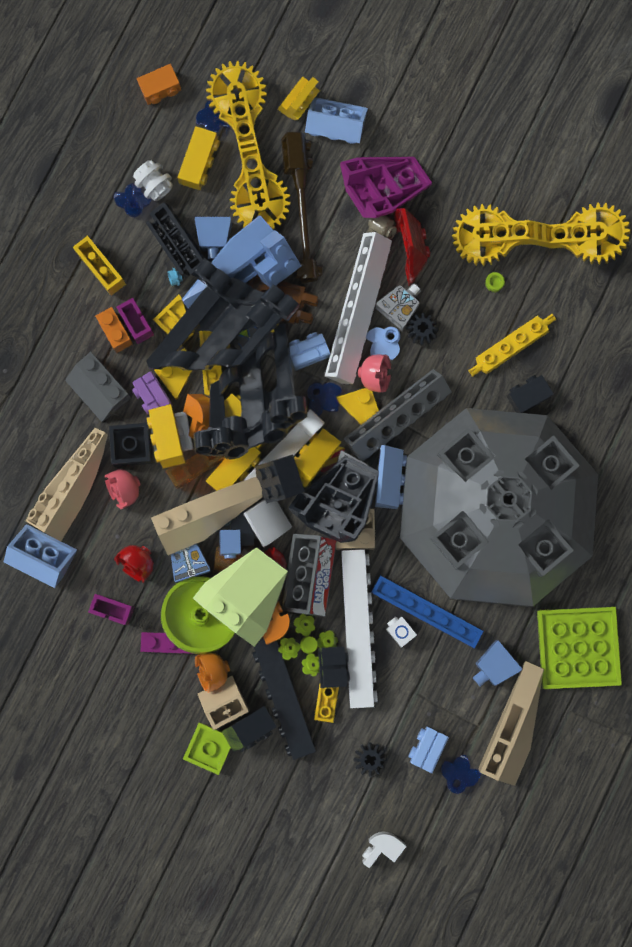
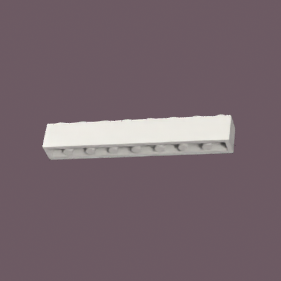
[325,232,392,384]
[341,550,377,708]

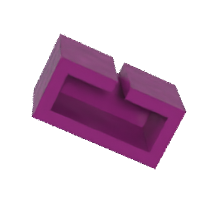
[116,298,154,344]
[88,594,135,625]

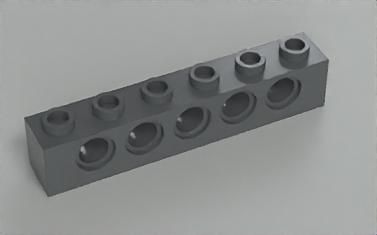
[344,369,452,462]

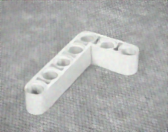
[244,409,325,481]

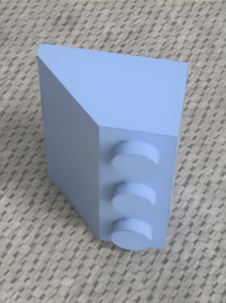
[305,97,368,144]
[375,445,407,509]
[4,524,77,588]

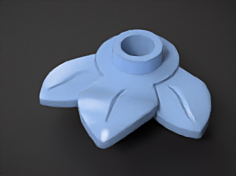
[366,327,400,360]

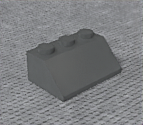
[65,352,131,423]

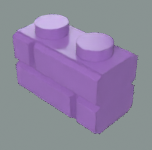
[132,371,173,415]

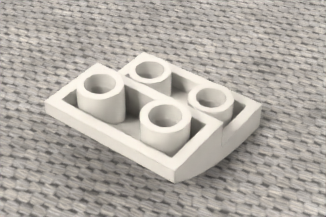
[243,499,292,547]

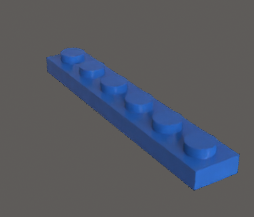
[371,576,483,648]

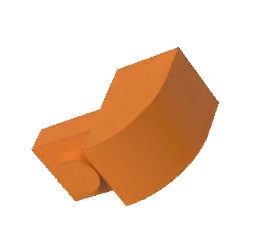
[183,394,210,439]
[263,601,290,645]

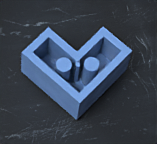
[254,230,301,287]

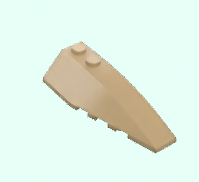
[151,477,263,555]

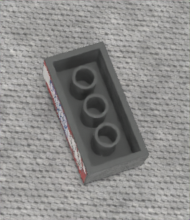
[282,534,337,617]

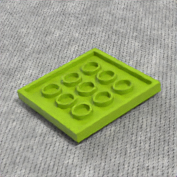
[537,607,622,689]

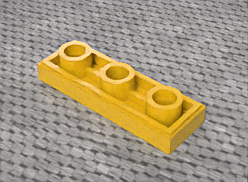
[314,685,339,723]

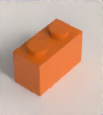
[136,64,181,105]
[95,307,133,353]

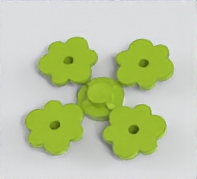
[278,614,338,677]

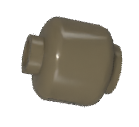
[368,215,397,240]

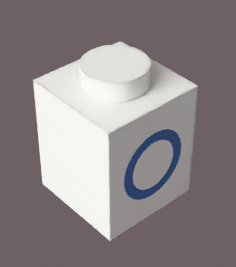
[386,617,416,647]

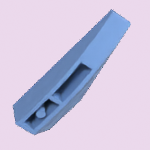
[182,215,274,309]

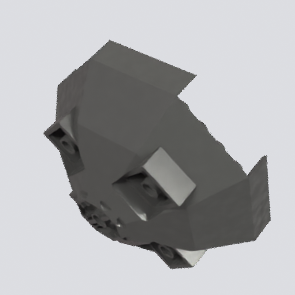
[399,408,598,607]

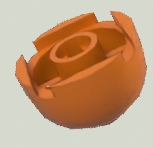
[195,653,230,693]

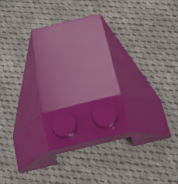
[340,157,432,218]

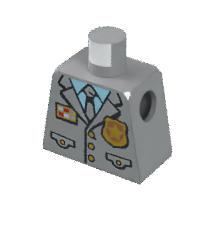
[376,284,421,331]

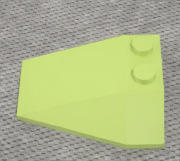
[193,548,288,647]

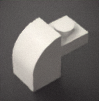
[362,832,406,868]

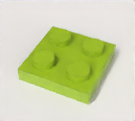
[183,722,231,775]

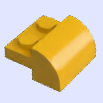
[278,77,320,120]

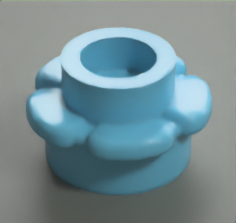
[168,268,183,286]

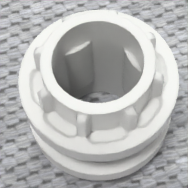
[133,160,173,201]

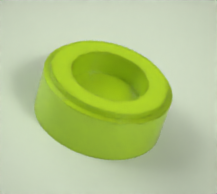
[485,272,505,292]

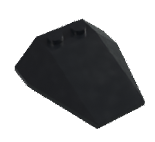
[289,457,379,543]

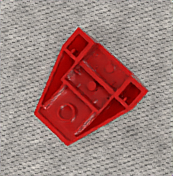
[393,208,430,286]

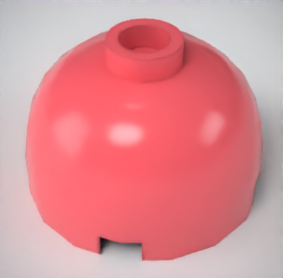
[358,354,391,393]
[105,470,140,509]

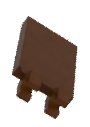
[248,274,319,325]

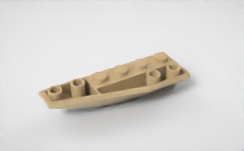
[26,428,108,542]
[478,661,544,786]

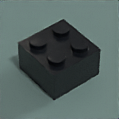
[109,423,153,467]
[255,454,305,503]
[222,706,277,752]

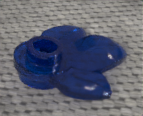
[196,100,232,133]
[114,183,151,217]
[307,382,343,417]
[441,754,481,794]

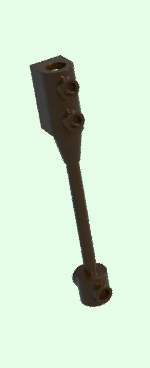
[281,132,322,283]

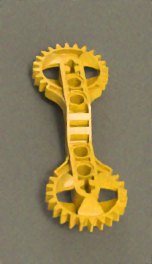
[206,61,290,230]
[452,202,630,266]

